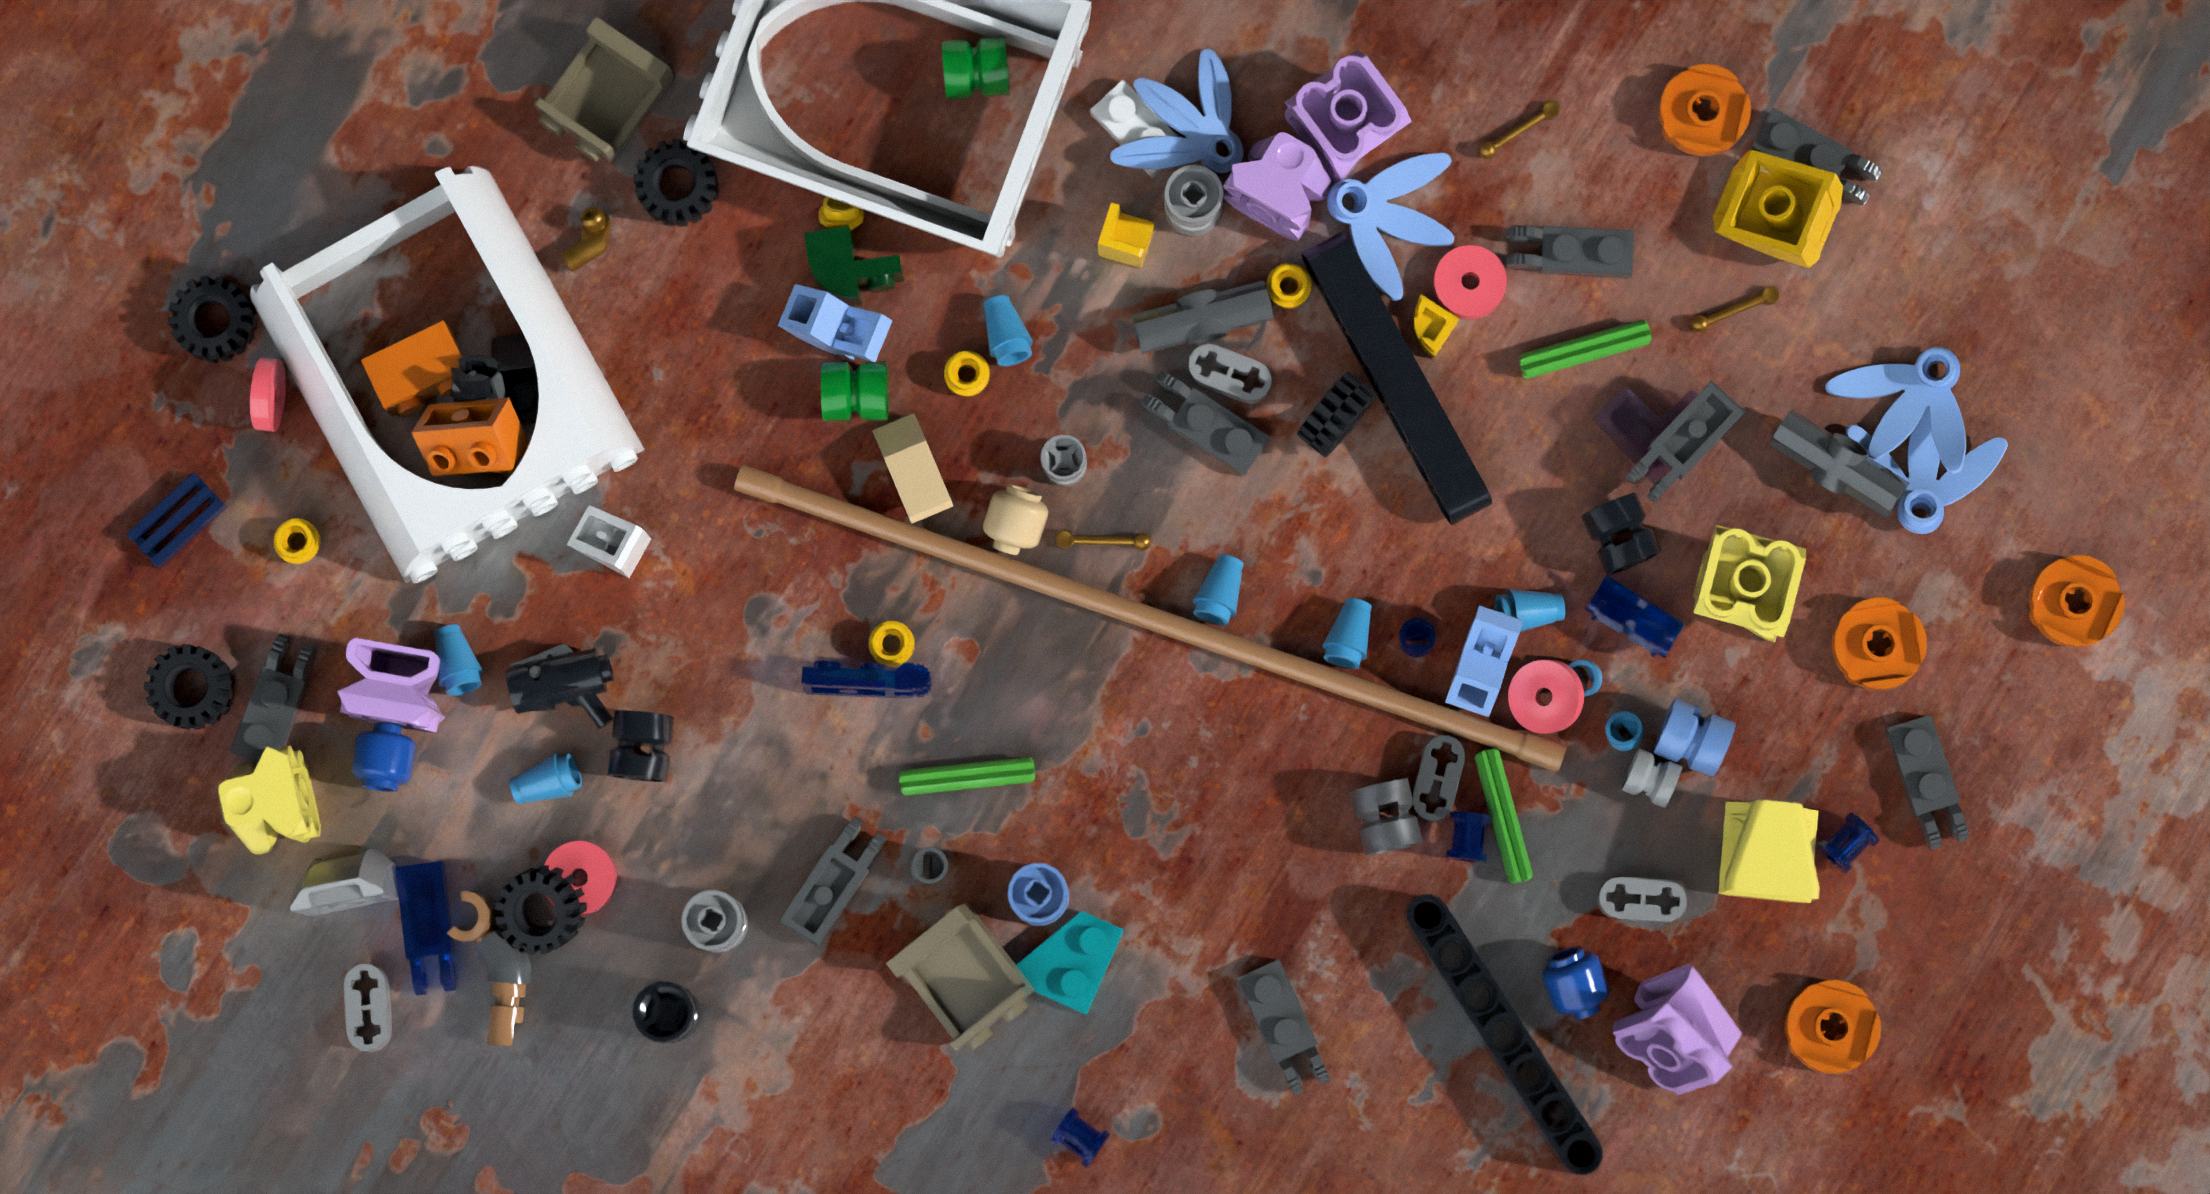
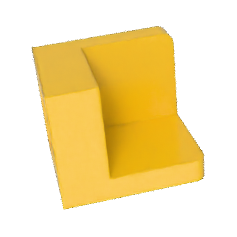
[1098,202,1155,269]

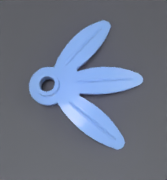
[1110,49,1243,174]
[1327,153,1454,301]
[1825,347,1966,474]
[1845,407,2008,534]

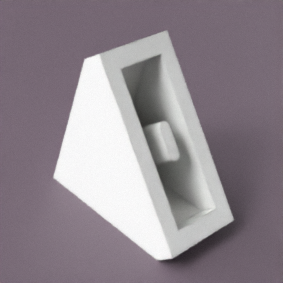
[567,505,651,578]

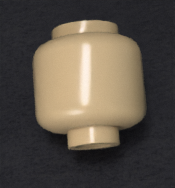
[983,484,1048,555]

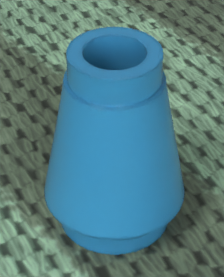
[983,295,1033,366]
[1192,554,1244,626]
[1494,589,1565,632]
[1322,598,1372,669]
[433,624,483,696]
[509,753,582,805]

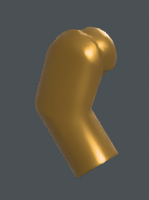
[560,206,611,273]

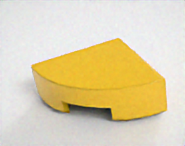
[1413,294,1459,359]

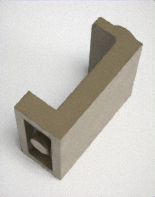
[533,17,675,164]
[886,902,1035,1052]

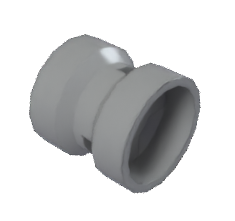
[1041,434,1087,487]
[1621,748,1682,808]

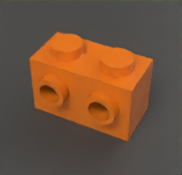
[361,320,465,417]
[411,398,529,476]

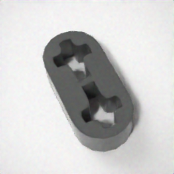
[1412,735,1465,823]

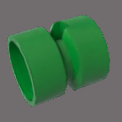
[942,36,1010,100]
[821,361,889,422]

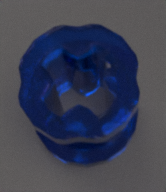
[1445,811,1492,863]
[1817,812,1880,874]
[1049,1107,1111,1168]

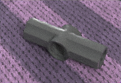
[1132,280,1274,354]
[1769,409,1910,518]

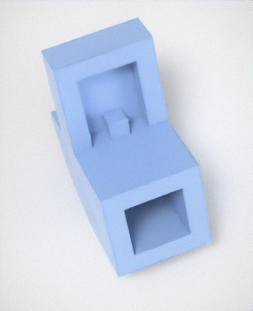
[778,284,892,362]
[1445,605,1523,717]

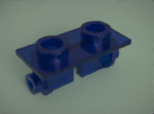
[1585,575,1686,658]

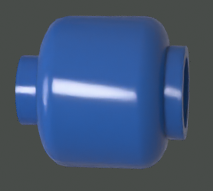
[352,723,415,792]
[1542,946,1610,1019]

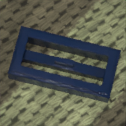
[126,472,227,569]

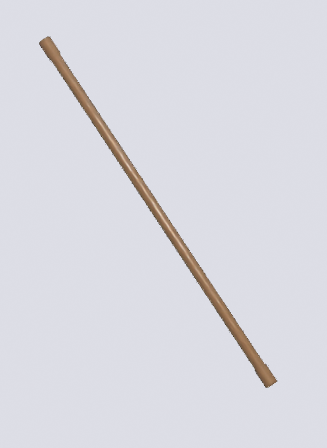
[734,465,1567,772]

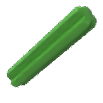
[1518,319,1652,379]
[1474,748,1533,884]
[899,757,1036,796]

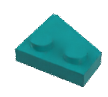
[1016,911,1124,1015]

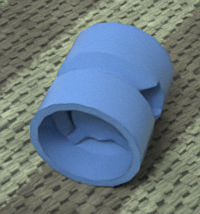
[1652,698,1736,778]
[1008,863,1070,927]

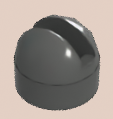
[909,847,948,885]

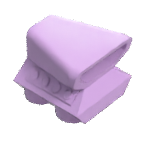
[1284,50,1412,184]
[1223,132,1332,241]
[337,638,445,733]
[1612,964,1742,1095]

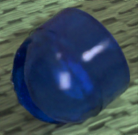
[1398,618,1436,658]

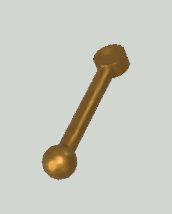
[1479,100,1560,159]
[1691,286,1780,333]
[1055,530,1151,551]

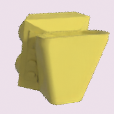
[1693,525,1806,642]
[218,745,321,855]
[1718,800,1820,903]

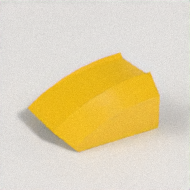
[1712,150,1843,269]

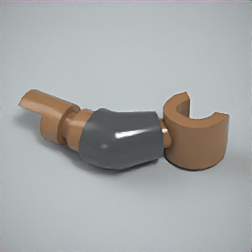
[447,891,532,1046]

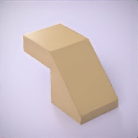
[872,413,953,524]

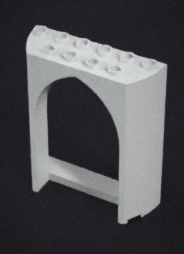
[683,0,1091,257]
[250,166,645,583]

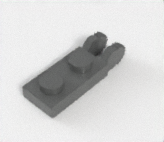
[1750,108,1883,206]
[1505,226,1634,279]
[1140,371,1270,477]
[1625,381,1745,503]
[230,634,317,762]
[1884,715,1969,851]
[779,816,887,948]
[1237,959,1330,1096]

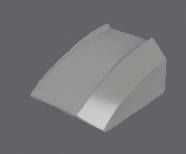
[290,848,402,917]

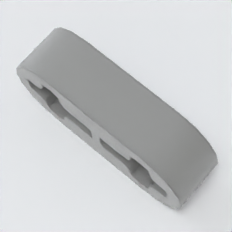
[1188,344,1272,404]
[1597,877,1687,923]
[344,963,392,1052]

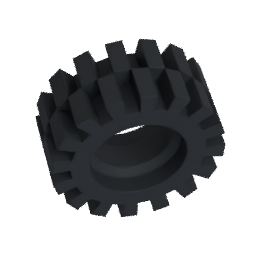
[633,139,719,227]
[168,276,257,363]
[1297,371,1377,458]
[144,644,235,730]
[495,865,587,955]

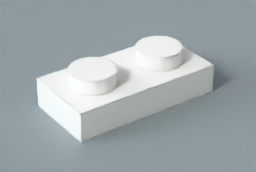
[1090,80,1178,178]

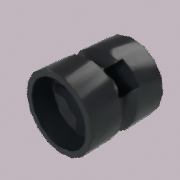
[1581,493,1662,576]
[608,710,674,782]
[633,981,700,1044]

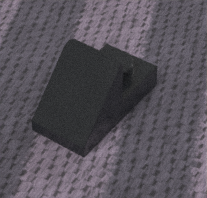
[491,333,539,425]

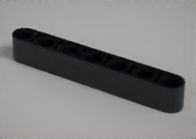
[1301,232,1493,525]
[1404,894,1603,1175]

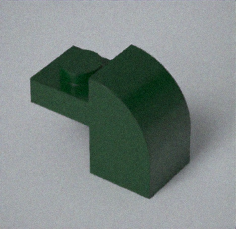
[804,226,905,306]

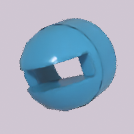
[1568,660,1603,697]
[1605,711,1644,752]

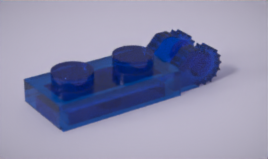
[801,660,933,699]
[395,861,456,996]

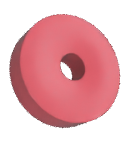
[1433,245,1507,320]
[250,358,286,432]
[1508,659,1584,734]
[544,841,618,915]

